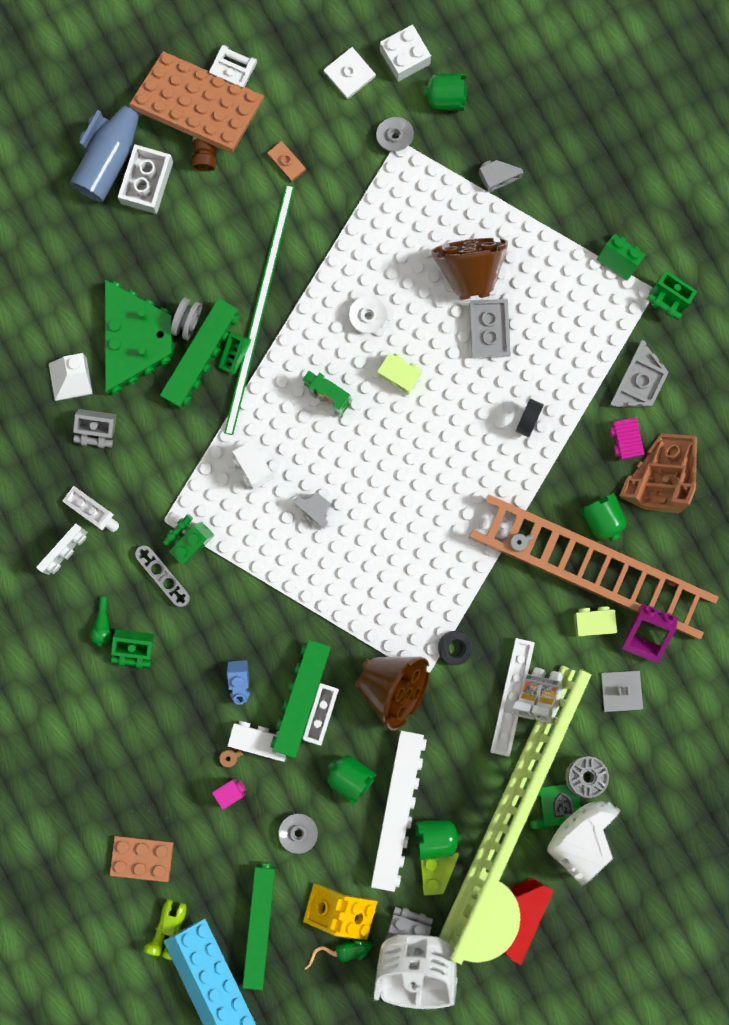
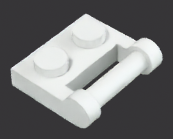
[209,45,257,88]

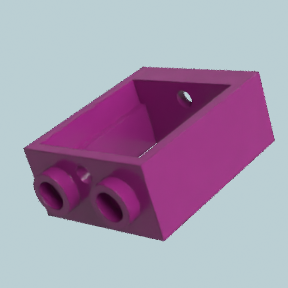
[622,604,678,663]

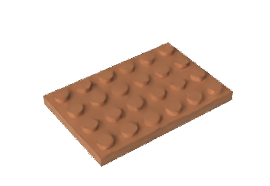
[130,51,264,153]

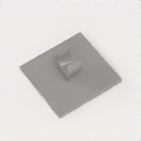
[601,671,643,712]

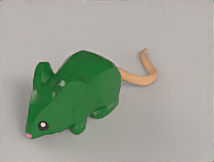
[304,939,374,969]

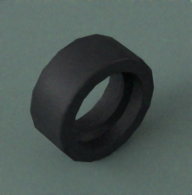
[516,398,544,437]

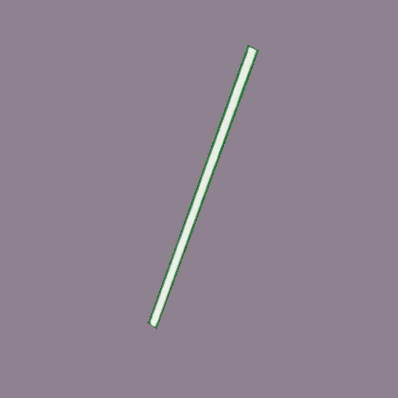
[224,185,295,435]

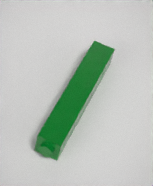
[243,862,276,990]

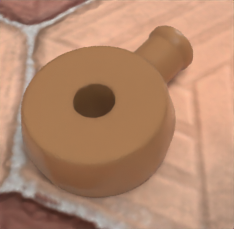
[219,749,243,768]

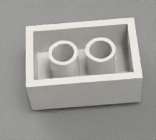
[118,144,173,214]

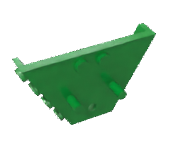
[105,280,174,395]

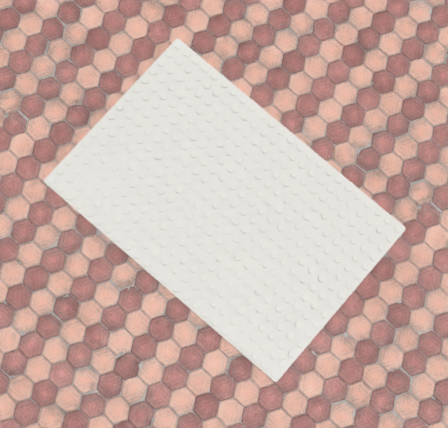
[165,146,652,673]

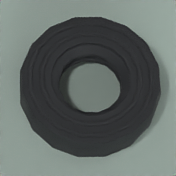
[438,631,473,666]

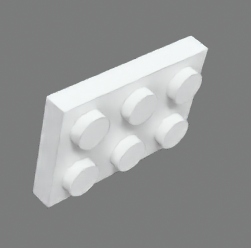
[36,524,88,575]

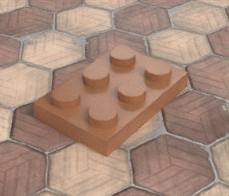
[110,836,174,882]

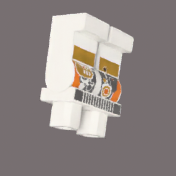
[513,667,564,724]

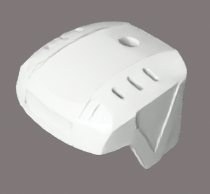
[547,800,620,886]
[374,934,457,1009]

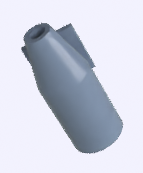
[69,106,139,202]

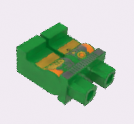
[302,371,352,417]

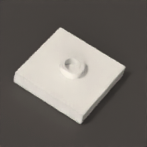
[324,47,376,100]

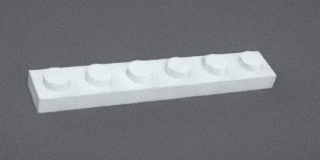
[490,638,535,757]

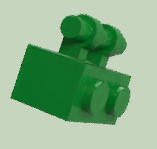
[596,234,646,281]
[647,270,697,320]
[163,514,215,566]
[111,629,154,669]

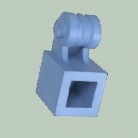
[227,660,250,705]

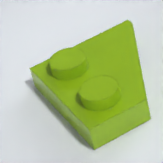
[421,852,459,895]

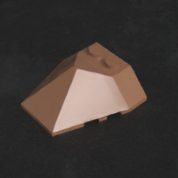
[620,433,697,513]

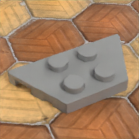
[609,340,669,407]

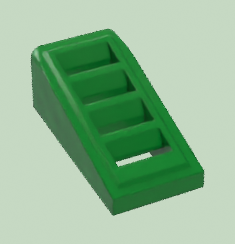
[218,332,252,374]

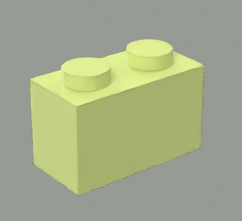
[377,353,422,395]
[574,607,617,637]

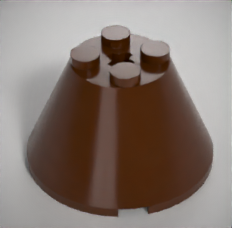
[431,238,508,300]
[355,657,430,730]

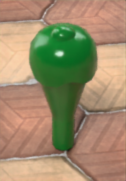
[90,596,112,647]

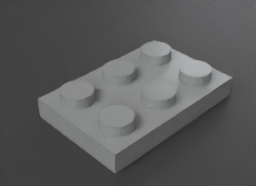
[469,299,511,358]

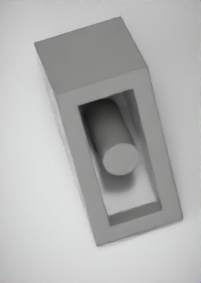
[478,160,523,193]

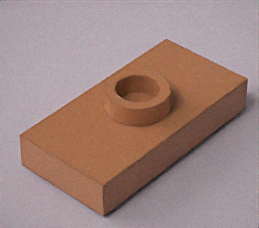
[268,141,306,182]

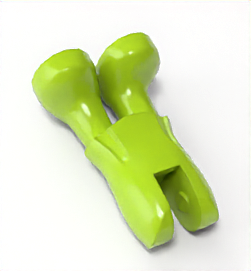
[143,899,186,960]

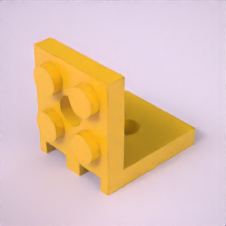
[303,883,378,940]

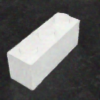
[302,683,339,746]
[228,721,286,762]

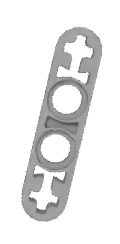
[135,546,190,607]

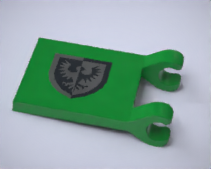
[530,784,581,829]

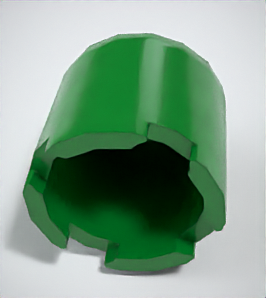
[424,73,467,111]
[580,493,627,542]
[327,756,377,806]
[415,820,461,860]

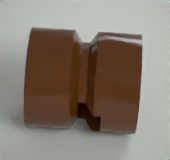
[191,138,217,171]

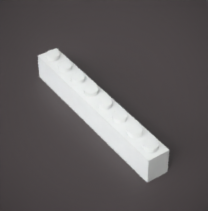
[371,730,427,892]

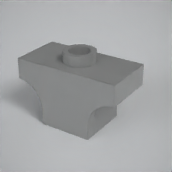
[294,492,332,529]

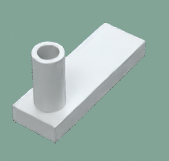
[63,486,119,532]

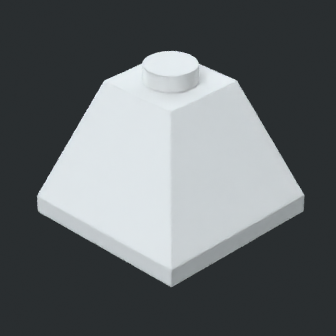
[49,353,93,401]

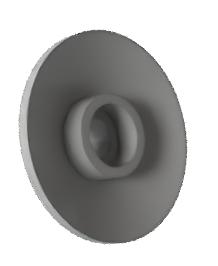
[376,117,414,151]
[279,814,318,854]

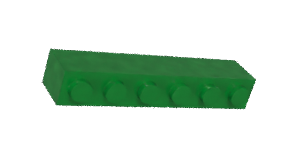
[160,298,240,410]
[270,640,331,761]

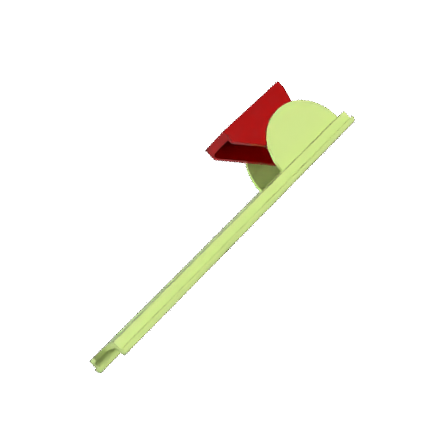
[438,665,591,965]

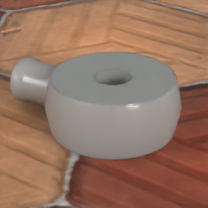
[510,533,534,552]

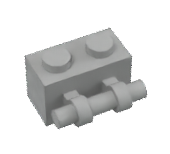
[73,409,117,449]
[385,906,433,949]

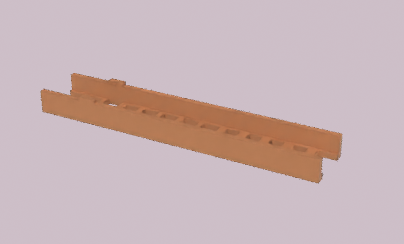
[468,494,719,640]

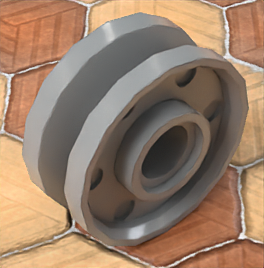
[171,297,202,340]
[565,756,609,798]

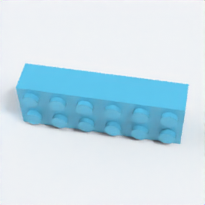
[163,919,256,1025]

